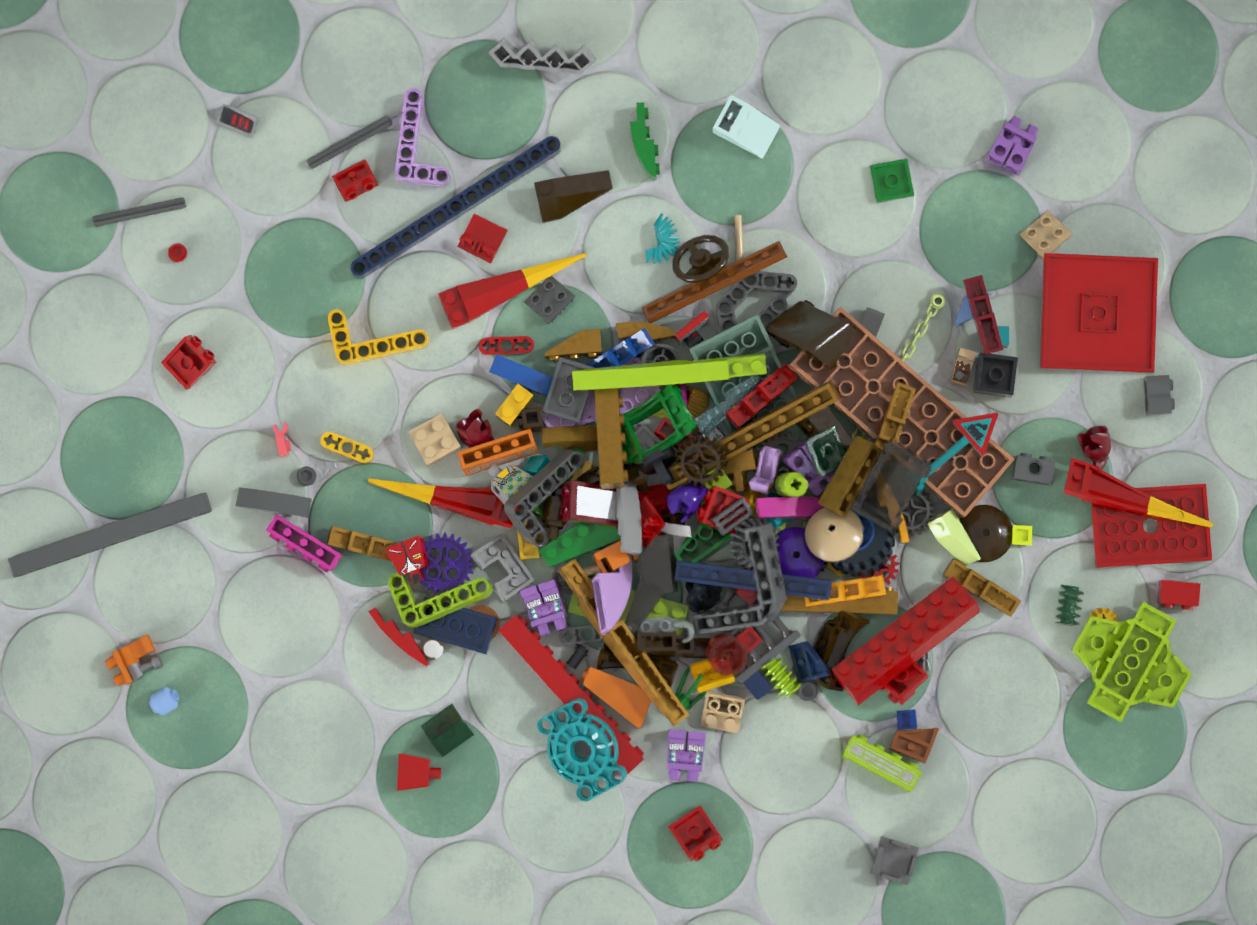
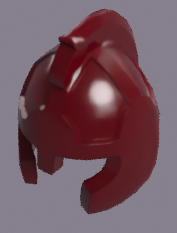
[455,409,495,448]
[1077,425,1111,470]

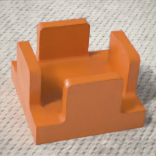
[592,541,639,573]

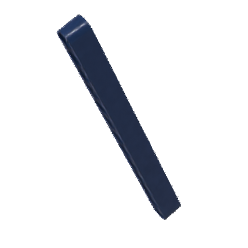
[350,136,561,279]

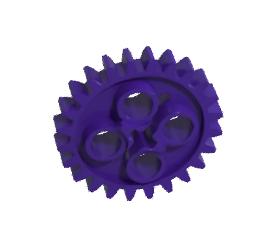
[420,532,475,594]

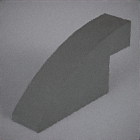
[235,487,312,518]

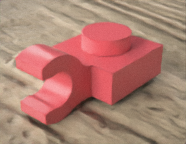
[273,422,291,458]

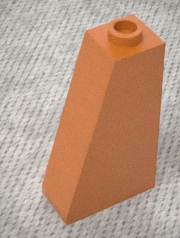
[581,667,651,729]

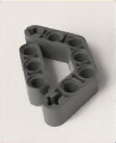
[716,271,797,332]

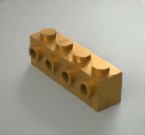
[819,435,883,518]

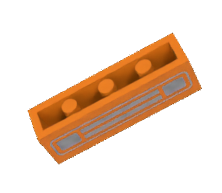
[457,428,539,476]

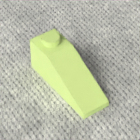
[927,508,981,566]

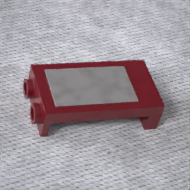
[561,480,619,527]

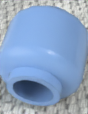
[149,687,179,715]

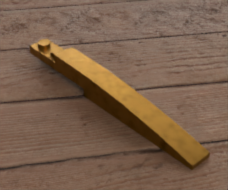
[558,559,689,726]

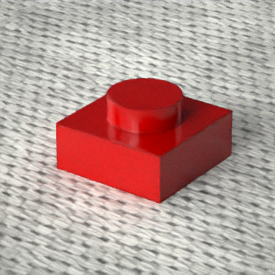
[735,627,763,653]

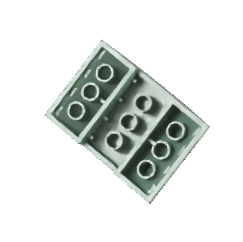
[689,314,798,434]

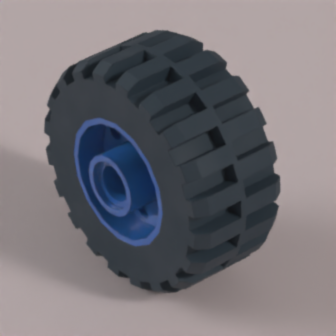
[828,499,895,576]

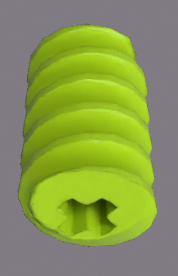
[775,472,808,497]
[760,657,801,699]

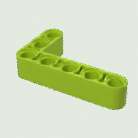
[388,573,493,628]

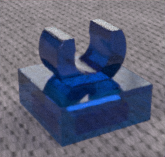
[896,709,917,730]

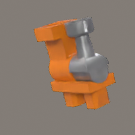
[105,634,163,686]

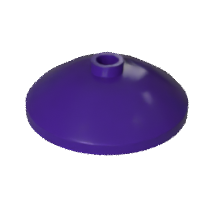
[776,527,824,578]

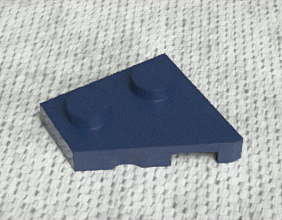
[789,641,832,683]

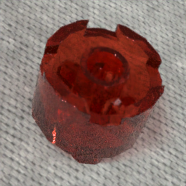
[705,633,747,675]

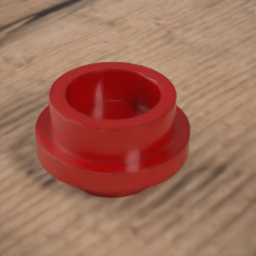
[168,243,187,263]

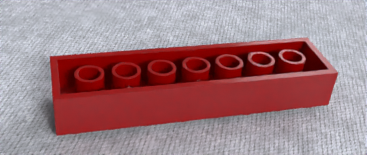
[831,576,980,706]

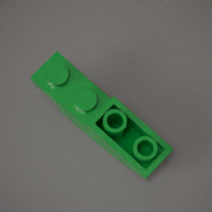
[630,102,660,181]

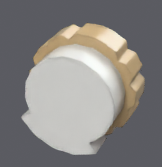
[422,639,444,660]

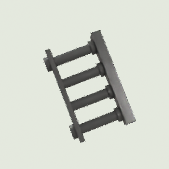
[712,616,801,684]

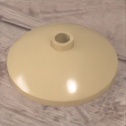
[805,508,863,562]

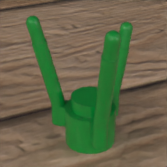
[675,668,709,711]

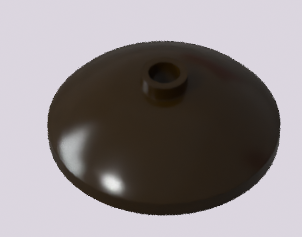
[959,505,1012,562]

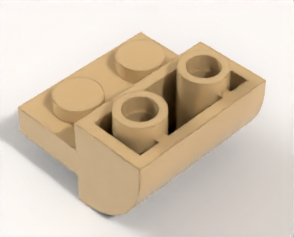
[700,691,745,733]

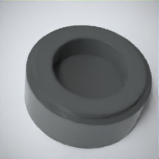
[297,466,317,486]
[798,682,817,701]

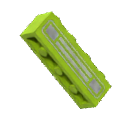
[841,734,922,792]

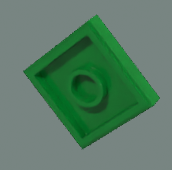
[870,158,914,203]

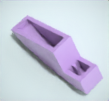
[592,554,632,635]

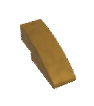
[616,322,676,342]

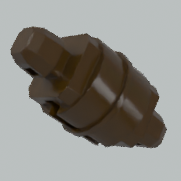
[542,486,567,540]

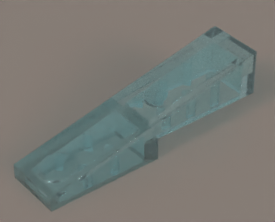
[694,375,760,438]

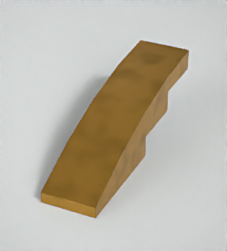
[875,382,916,464]
[541,426,598,452]
[326,526,397,562]
[942,558,1021,617]

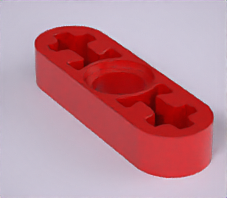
[479,336,534,356]

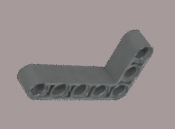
[504,449,584,548]

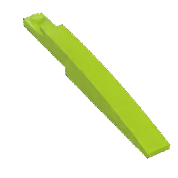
[572,353,767,390]

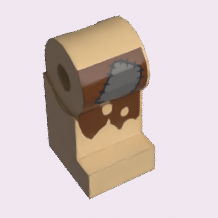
[950,347,977,387]

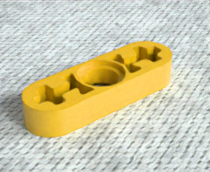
[321,432,374,464]

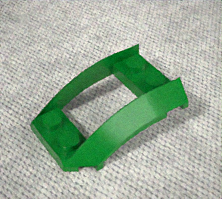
[621,384,698,463]

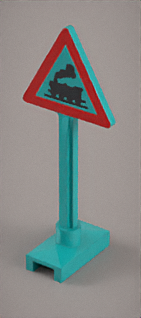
[904,412,998,496]

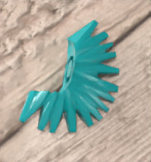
[646,213,680,264]

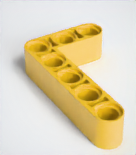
[328,309,429,366]

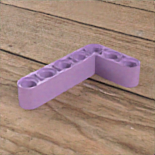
[395,88,451,187]

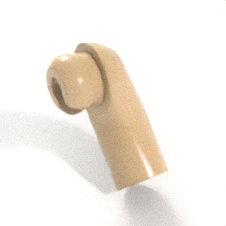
[583,564,611,576]

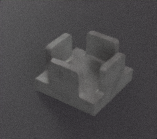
[870,836,919,885]

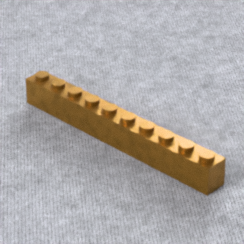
[666,380,840,490]

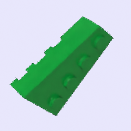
[674,520,745,563]
[539,522,621,568]

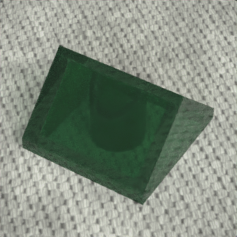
[804,426,846,477]
[421,703,474,757]

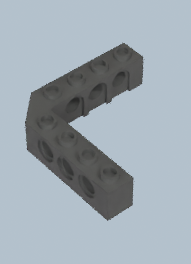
[692,523,787,635]

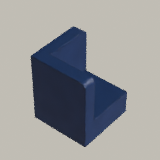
[743,671,772,700]

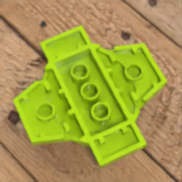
[1071,602,1192,722]

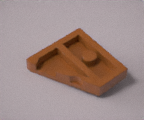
[889,728,939,764]

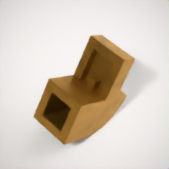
[726,450,759,492]

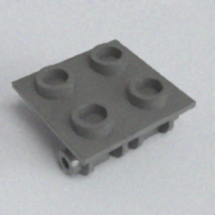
[525,276,575,324]

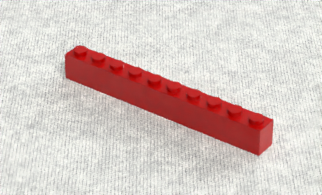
[498,615,644,774]

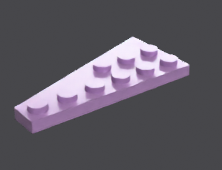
[542,355,661,427]

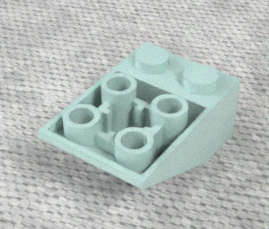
[712,95,781,159]

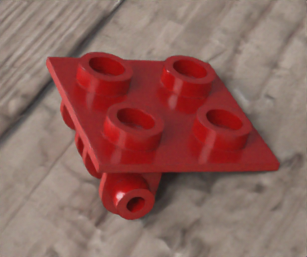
[457,213,508,264]
[639,495,666,550]

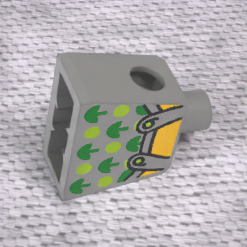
[488,464,533,505]

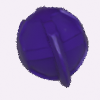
[665,482,708,523]

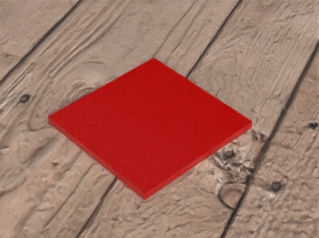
[1040,253,1158,373]

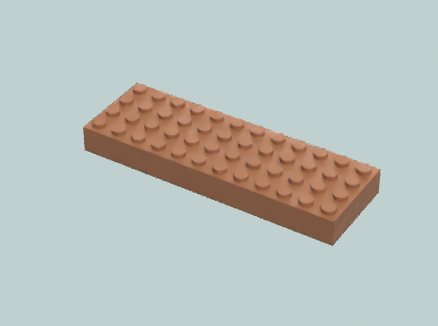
[788,307,1015,518]

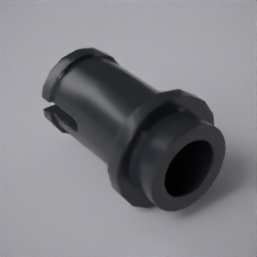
[566,645,589,670]

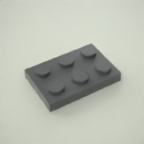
[542,357,594,424]

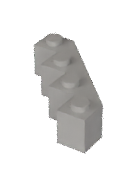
[488,37,597,74]

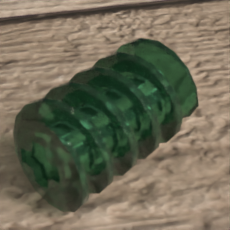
[1055,585,1084,626]

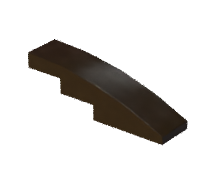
[637,632,712,659]

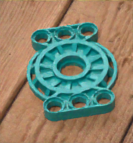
[537,698,627,802]

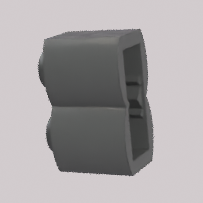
[1143,375,1175,416]

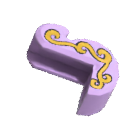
[749,446,782,494]

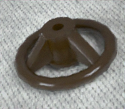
[672,235,729,283]

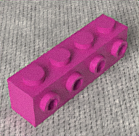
[266,514,343,572]

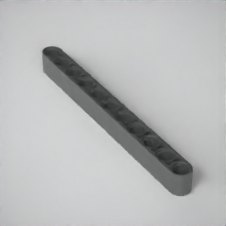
[8,492,212,578]

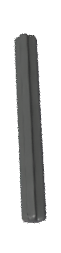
[307,116,392,169]
[92,197,186,227]

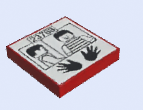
[675,311,709,345]

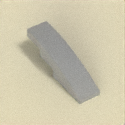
[615,482,642,555]

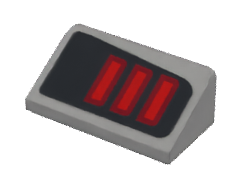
[217,104,259,137]

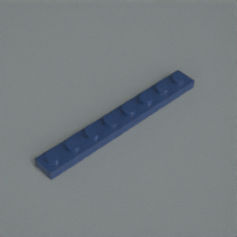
[675,560,832,600]

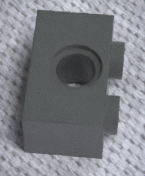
[1012,453,1056,486]

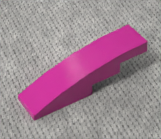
[756,497,825,520]

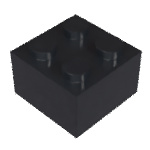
[973,352,1018,398]

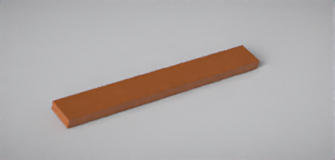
[642,241,787,323]

